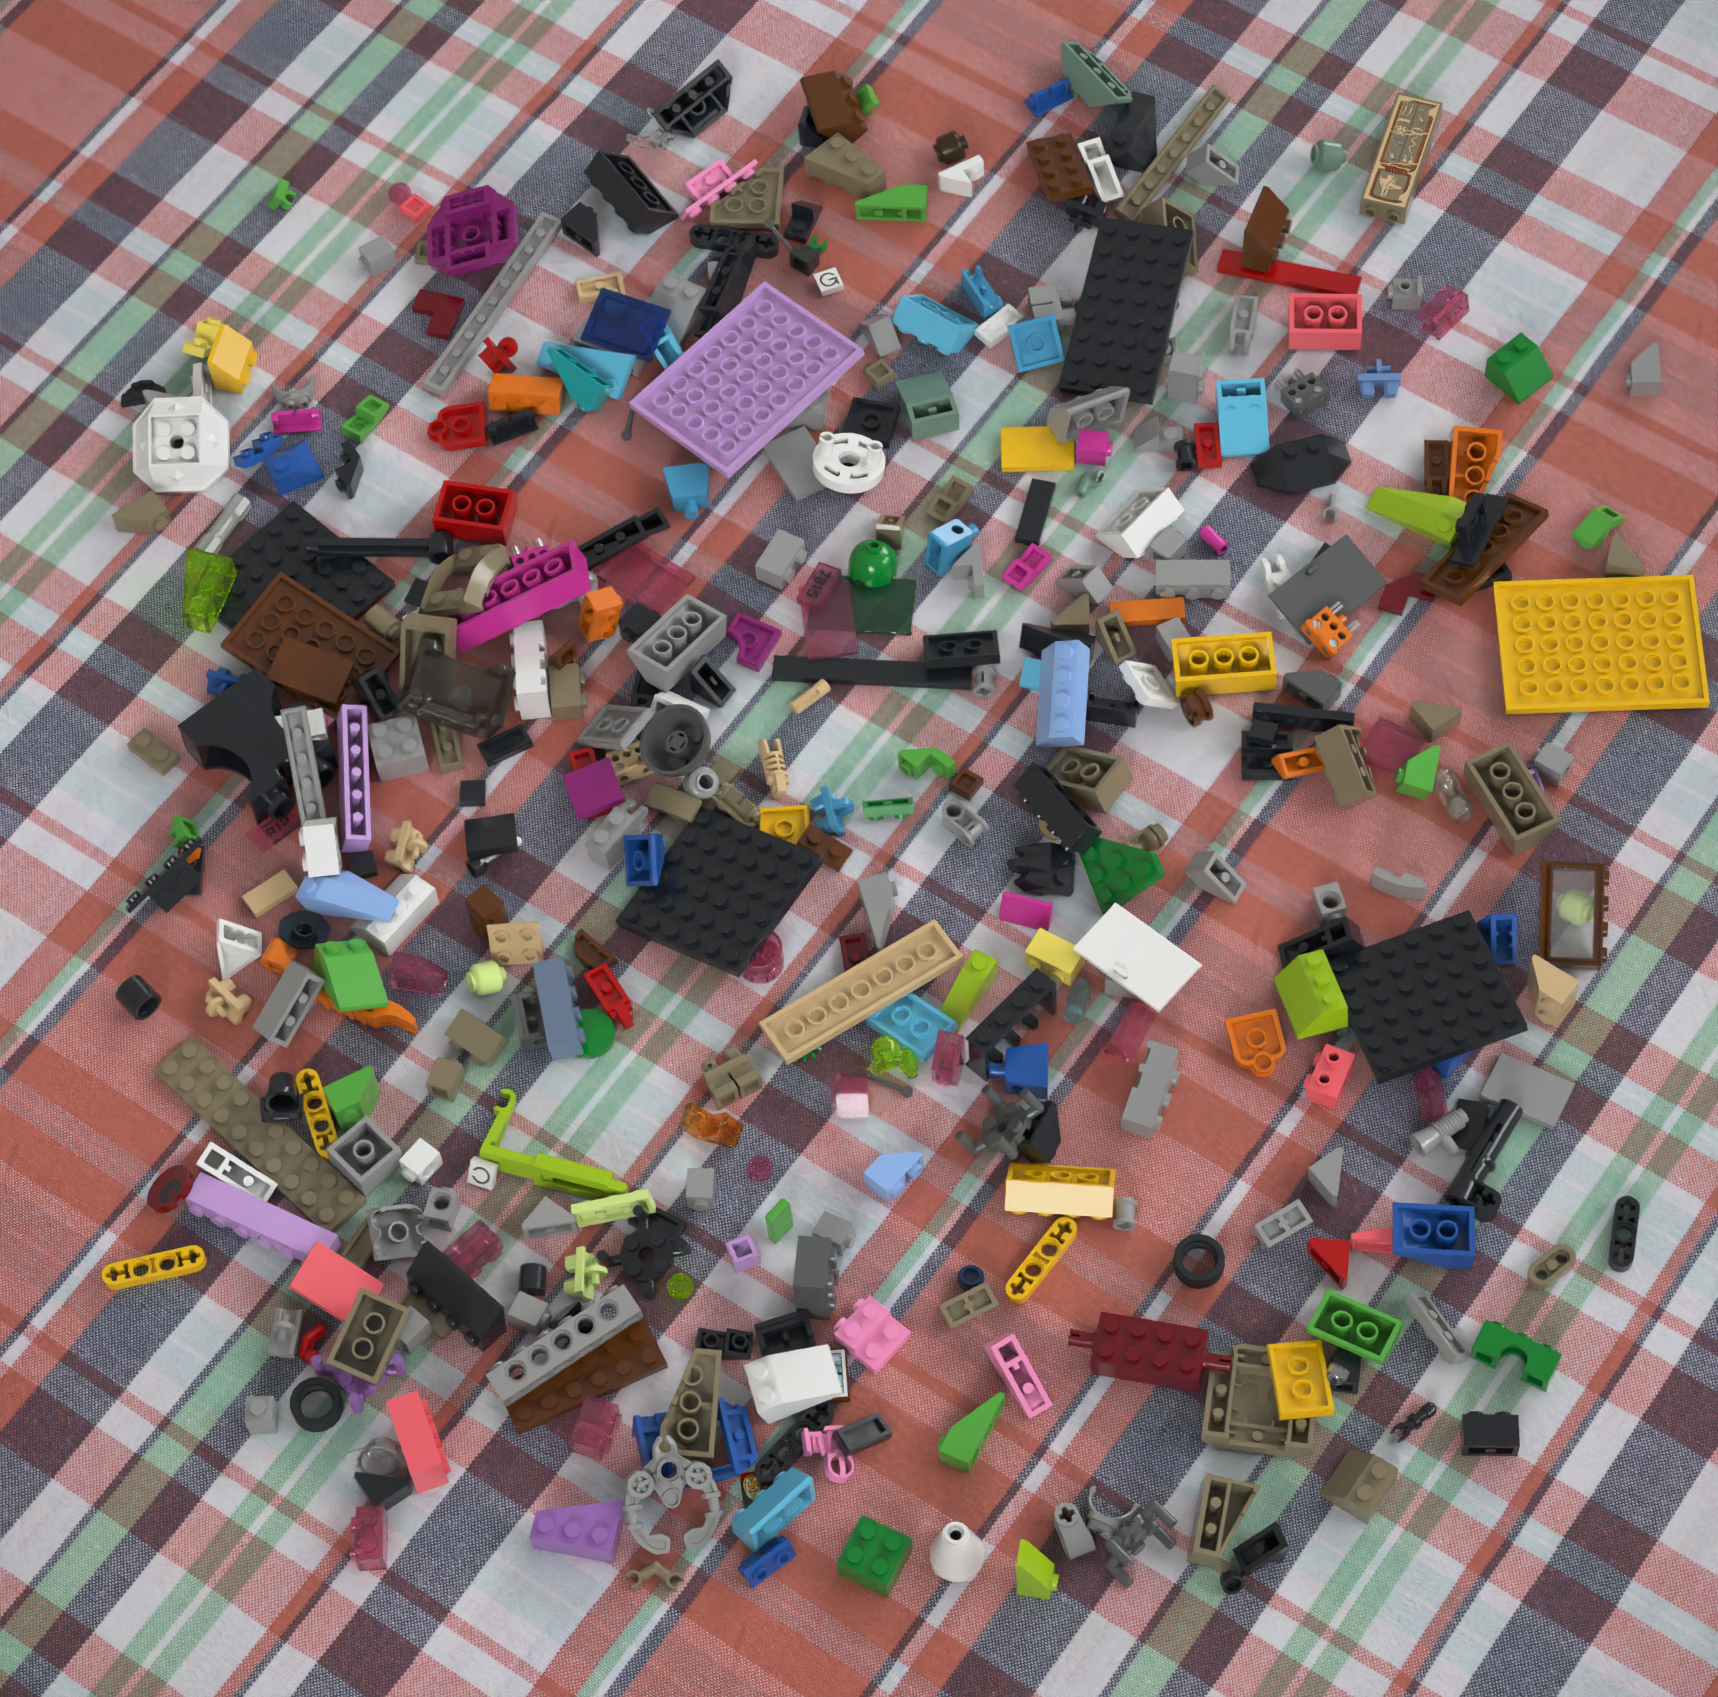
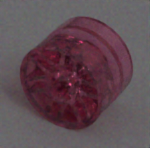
[741,931,784,984]

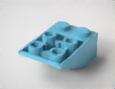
[1215,378,1269,457]

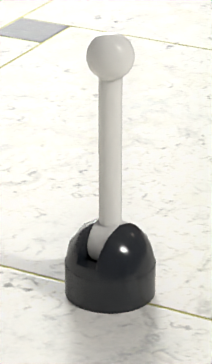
[465,836,522,879]

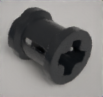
[1173,439,1197,472]

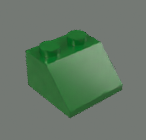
[1484,332,1553,404]

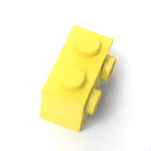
[1025,928,1085,986]

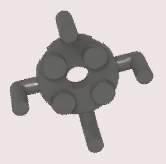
[955,1085,1044,1159]
[1105,1500,1178,1589]

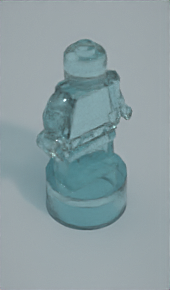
[1063,977,1091,1024]

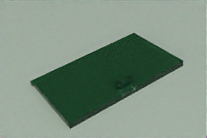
[806,574,916,636]

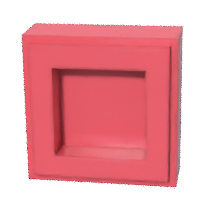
[399,193,432,224]

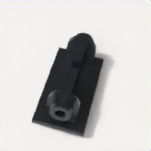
[486,408,539,446]

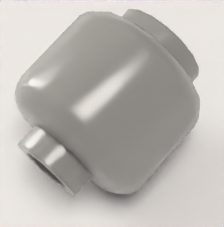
[683,766,719,800]

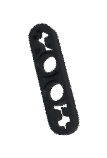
[689,224,779,259]
[755,1401,835,1486]

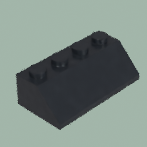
[584,150,679,234]
[406,1240,506,1352]

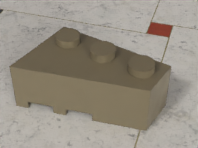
[804,132,887,199]
[1314,724,1377,808]
[1187,1473,1261,1568]

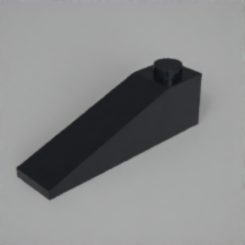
[1106,91,1157,173]

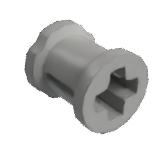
[973,665,996,698]
[1113,1197,1138,1231]

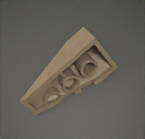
[659,1348,722,1466]

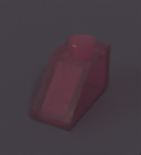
[388,951,448,996]
[931,1030,966,1087]

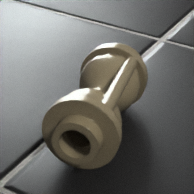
[1121,823,1168,852]

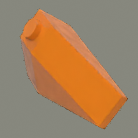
[1447,425,1503,503]

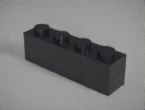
[1014,762,1103,855]

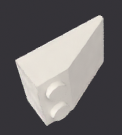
[744,1344,843,1424]

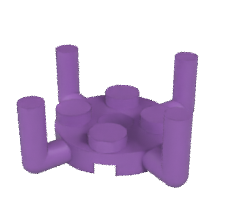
[311,1355,407,1414]

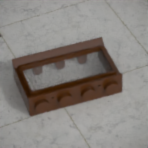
[1537,859,1609,970]

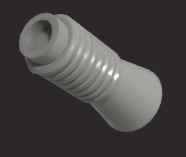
[1409,1108,1469,1157]

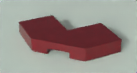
[1378,572,1435,616]

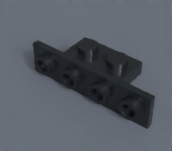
[1450,492,1510,568]
[125,836,204,914]

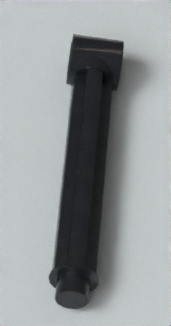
[307,531,454,565]

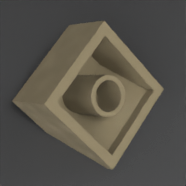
[1320,1450,1398,1525]

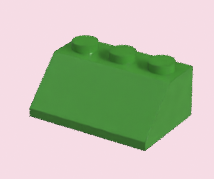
[1306,1289,1403,1365]

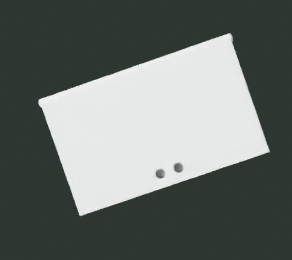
[1073,903,1202,1013]

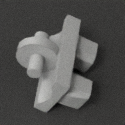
[267,1307,304,1359]

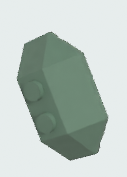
[1060,41,1133,108]

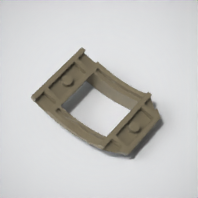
[418,543,512,617]

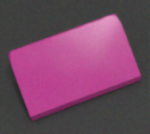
[999,891,1053,931]

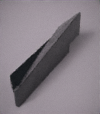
[693,235,759,339]
[578,506,671,571]

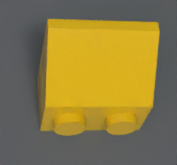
[207,324,258,394]

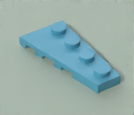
[536,342,637,400]

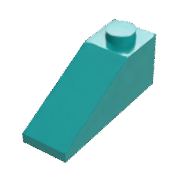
[547,346,614,413]

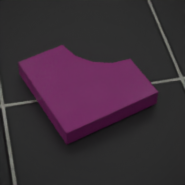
[726,612,782,673]

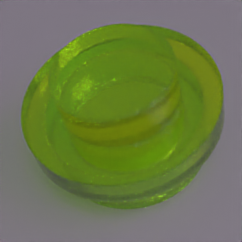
[667,1273,694,1300]

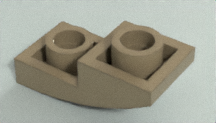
[644,783,703,823]

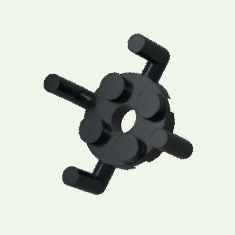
[597,1205,692,1300]

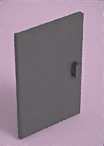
[1268,534,1387,645]

